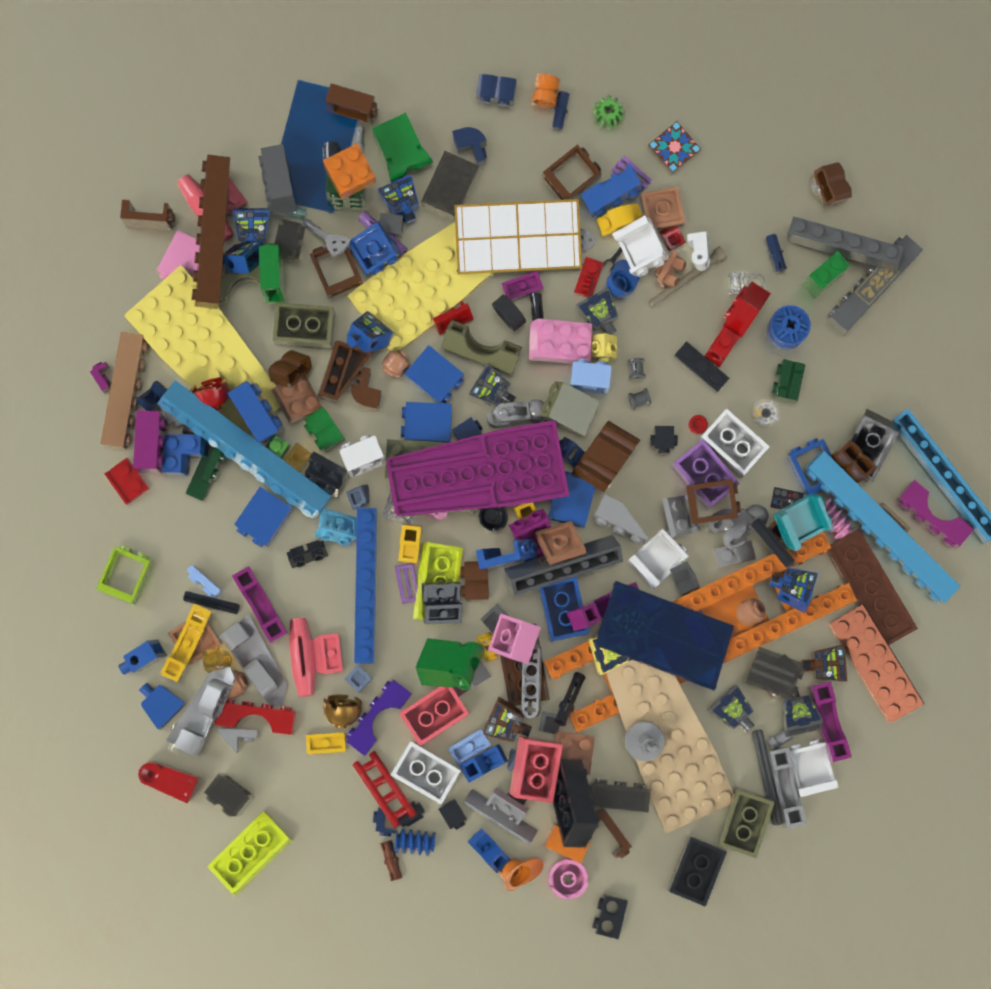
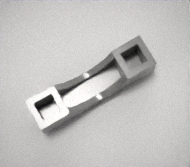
[767,747,807,829]

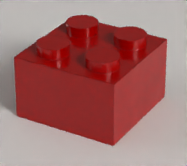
[723,281,771,338]

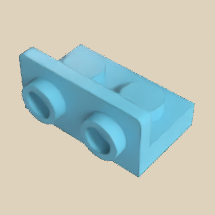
[314,508,357,546]

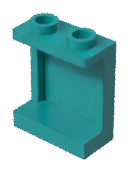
[773,493,833,551]

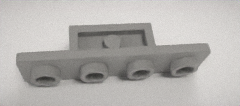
[464,788,537,844]

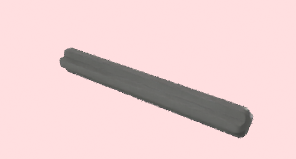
[752,730,783,826]

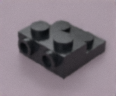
[305,451,347,498]

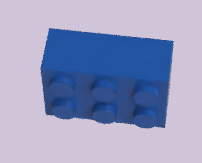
[228,381,283,443]
[538,576,589,642]

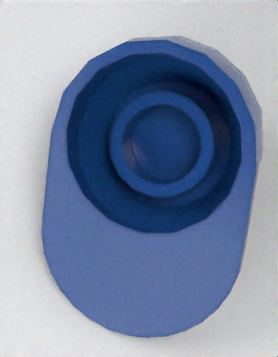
[606,260,640,298]

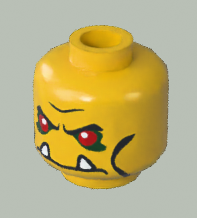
[475,632,498,662]

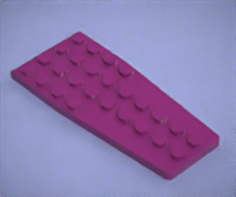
[386,420,569,517]

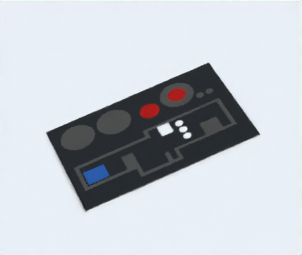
[770,487,804,510]

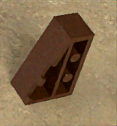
[317,340,373,403]

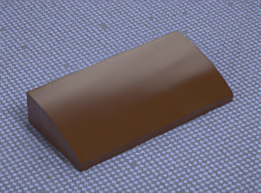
[500,624,550,706]

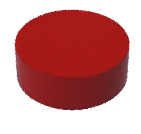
[688,415,708,435]

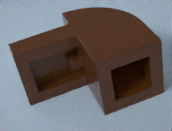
[351,367,382,412]

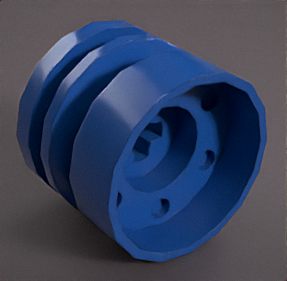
[767,305,811,350]

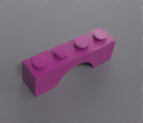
[897,480,974,548]
[232,566,289,644]
[567,582,643,631]
[809,681,852,762]

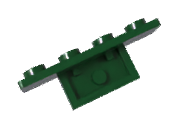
[186,444,226,501]

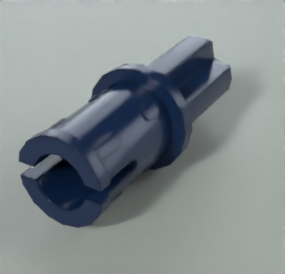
[552,91,570,130]
[766,234,787,272]

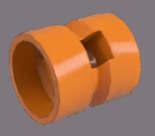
[532,74,560,107]

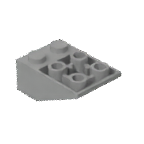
[593,494,648,545]

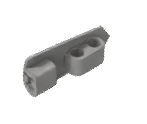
[219,615,288,706]
[167,667,236,756]

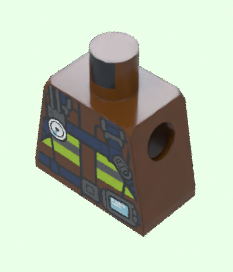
[801,645,847,682]
[483,697,532,742]

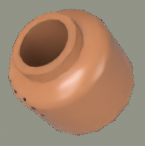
[382,350,410,378]
[736,598,766,626]
[228,670,248,698]

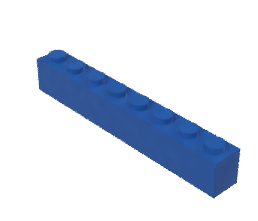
[354,508,377,664]

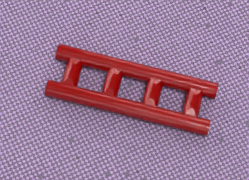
[352,751,417,828]

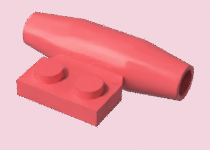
[177,174,248,243]
[289,618,343,697]

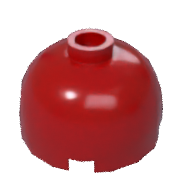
[190,377,230,411]

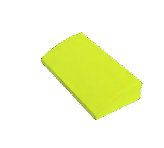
[413,542,463,624]
[207,811,293,896]

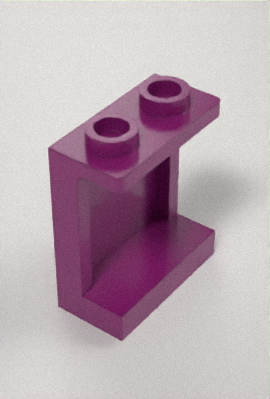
[508,509,551,562]

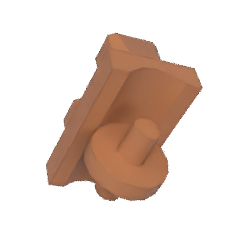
[654,250,687,288]

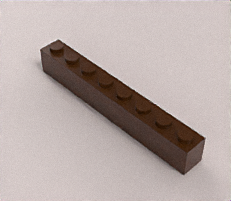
[191,154,230,309]

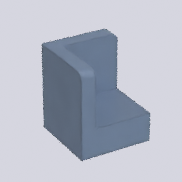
[345,665,373,693]

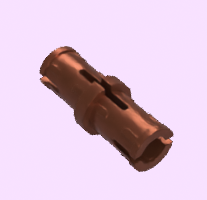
[380,840,403,881]

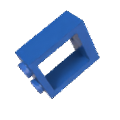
[787,438,832,496]

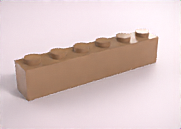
[100,332,148,450]

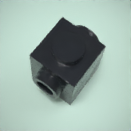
[650,426,678,454]

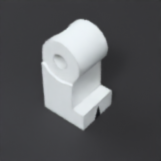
[687,232,710,271]

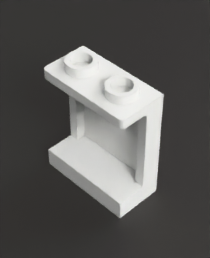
[612,216,669,277]
[628,528,689,589]
[790,739,838,797]

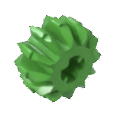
[593,95,625,129]

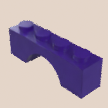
[346,680,412,756]

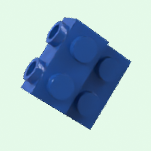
[349,222,401,276]

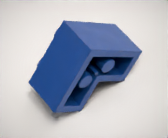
[162,434,209,476]

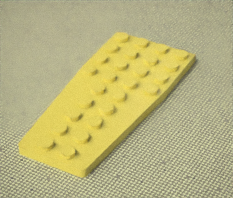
[347,202,493,352]
[124,265,281,435]

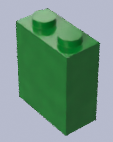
[259,243,285,303]
[802,251,851,299]

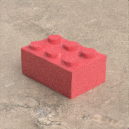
[399,687,469,746]
[509,736,563,803]

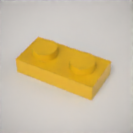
[306,732,346,754]

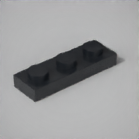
[674,341,730,393]

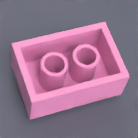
[529,319,592,364]

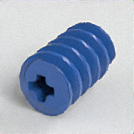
[395,828,436,856]

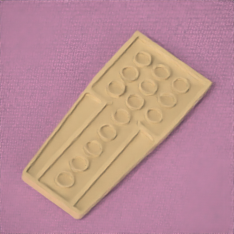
[606,647,734,834]

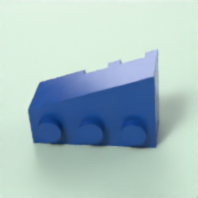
[581,163,642,217]

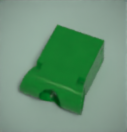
[372,113,433,182]
[415,638,484,690]

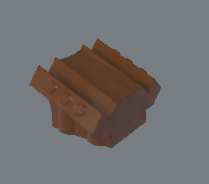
[572,420,640,492]

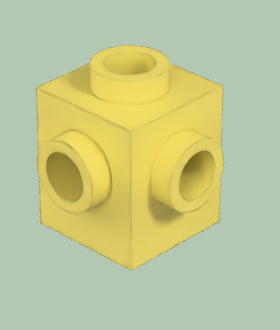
[591,333,617,363]

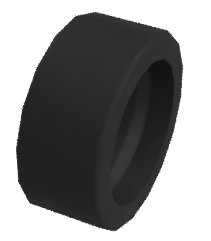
[492,295,526,331]

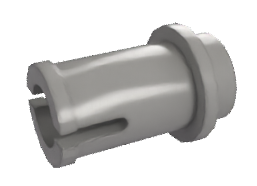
[767,731,793,750]

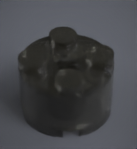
[274,218,306,261]

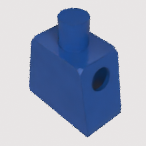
[139,683,187,730]

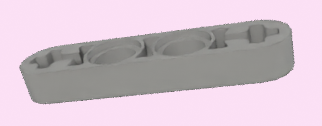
[522,643,542,718]

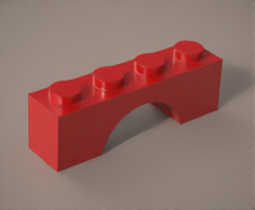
[214,699,296,735]

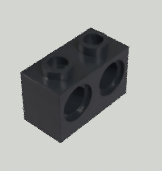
[592,894,628,940]

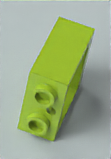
[96,545,153,605]

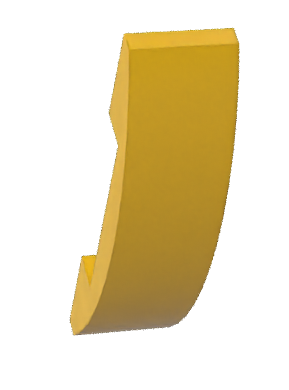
[160,604,212,682]

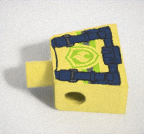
[588,634,637,675]

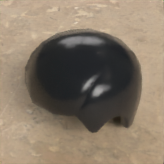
[478,507,508,531]

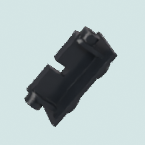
[287,540,328,568]

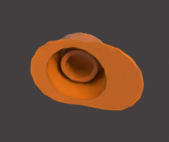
[499,858,543,891]

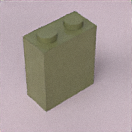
[540,381,600,436]

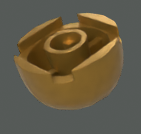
[323,694,362,729]

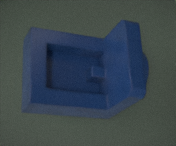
[136,380,168,411]
[373,807,396,837]

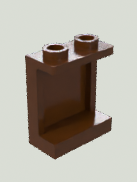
[120,200,175,230]
[595,807,632,859]

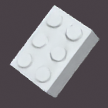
[699,408,770,478]
[339,434,386,478]
[391,741,461,805]

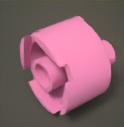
[548,858,588,899]

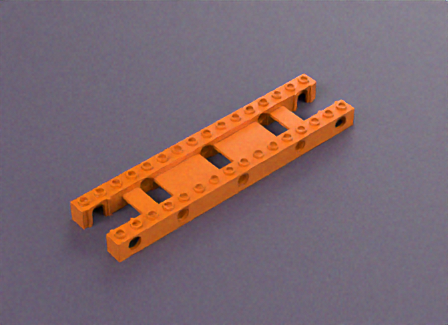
[543,531,857,733]

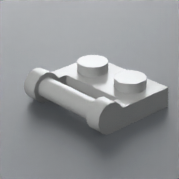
[662,495,700,537]

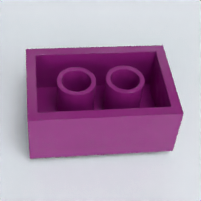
[133,410,168,474]

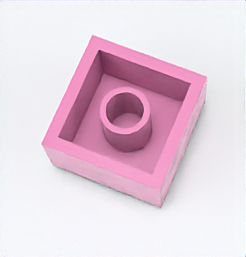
[488,614,541,664]

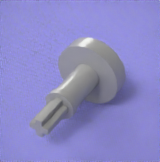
[624,721,665,761]

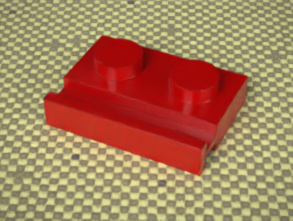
[104,458,149,505]

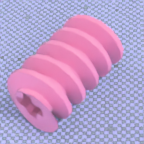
[825,497,856,540]

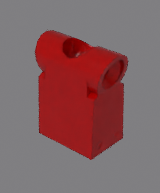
[138,761,199,804]

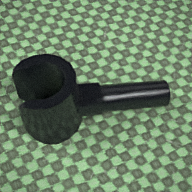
[603,247,623,271]

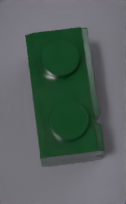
[771,359,806,404]

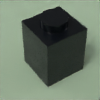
[438,799,467,830]

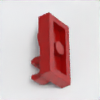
[574,257,604,298]
[433,301,474,335]

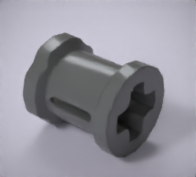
[627,358,646,380]
[628,388,651,410]

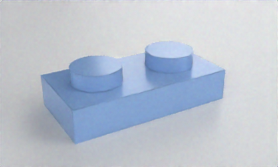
[187,565,223,597]
[448,729,491,765]

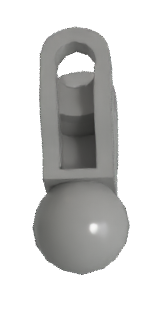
[487,399,545,428]
[707,504,769,549]

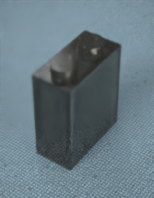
[745,647,805,700]

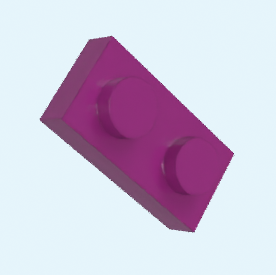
[501,271,544,301]

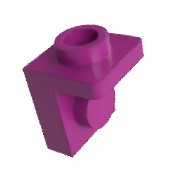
[90,362,111,394]

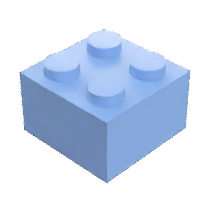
[570,359,612,394]

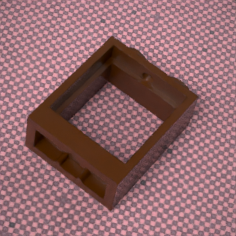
[325,83,378,124]
[542,144,601,200]
[310,242,363,299]
[686,478,741,524]

